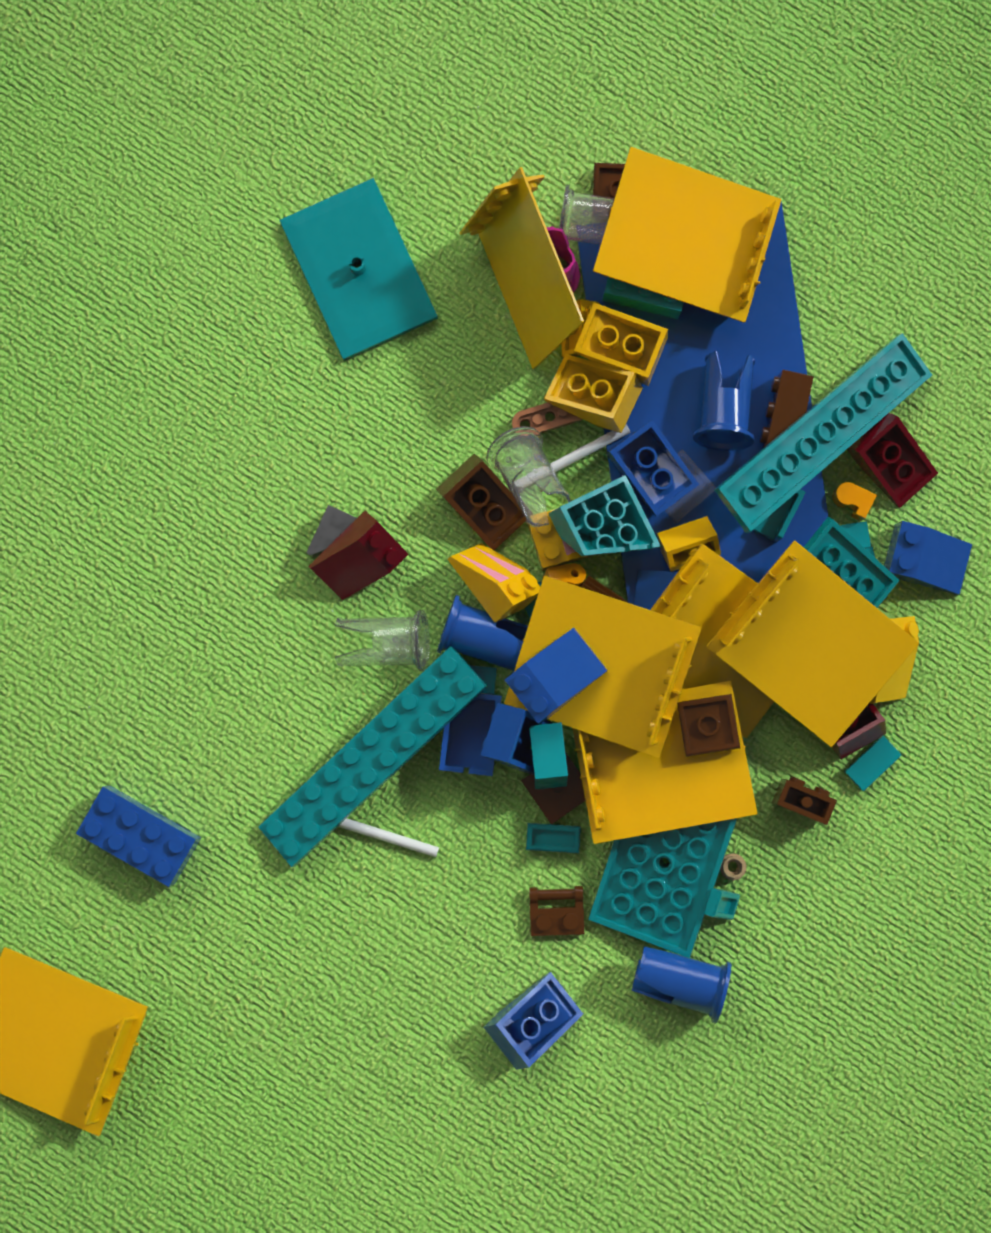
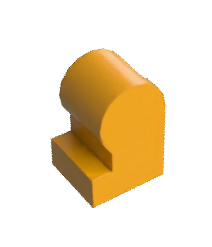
[832,482,877,521]
[543,563,586,587]

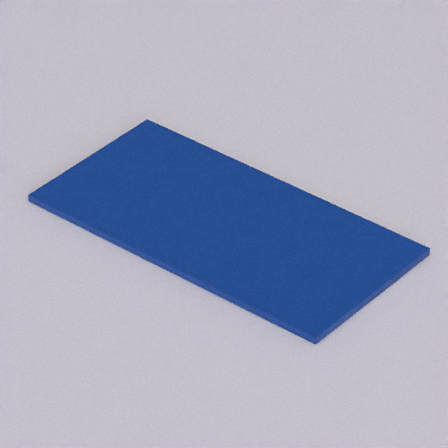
[575,201,828,605]

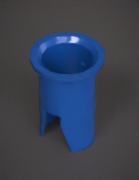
[693,351,755,450]
[437,595,528,671]
[632,946,732,1024]

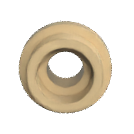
[720,853,746,880]

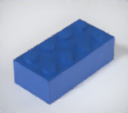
[76,786,201,887]

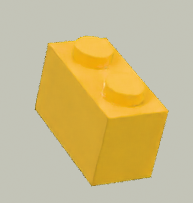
[657,516,721,572]

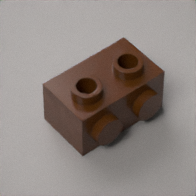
[772,776,837,825]

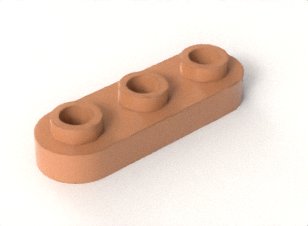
[512,402,583,438]

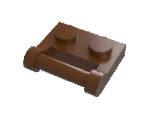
[529,886,584,936]

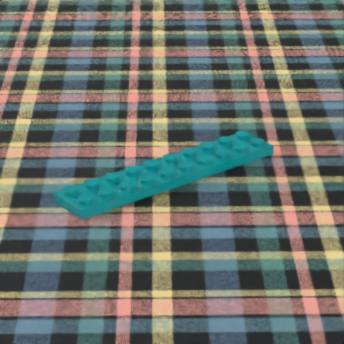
[714,333,932,533]
[258,646,488,867]

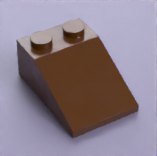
[436,454,532,550]

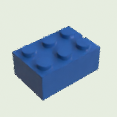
[439,694,502,776]
[481,703,563,775]

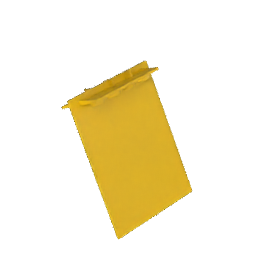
[593,147,781,323]
[459,167,584,369]
[707,540,919,747]
[651,543,774,738]
[504,576,702,758]
[573,680,758,844]
[0,947,148,1136]

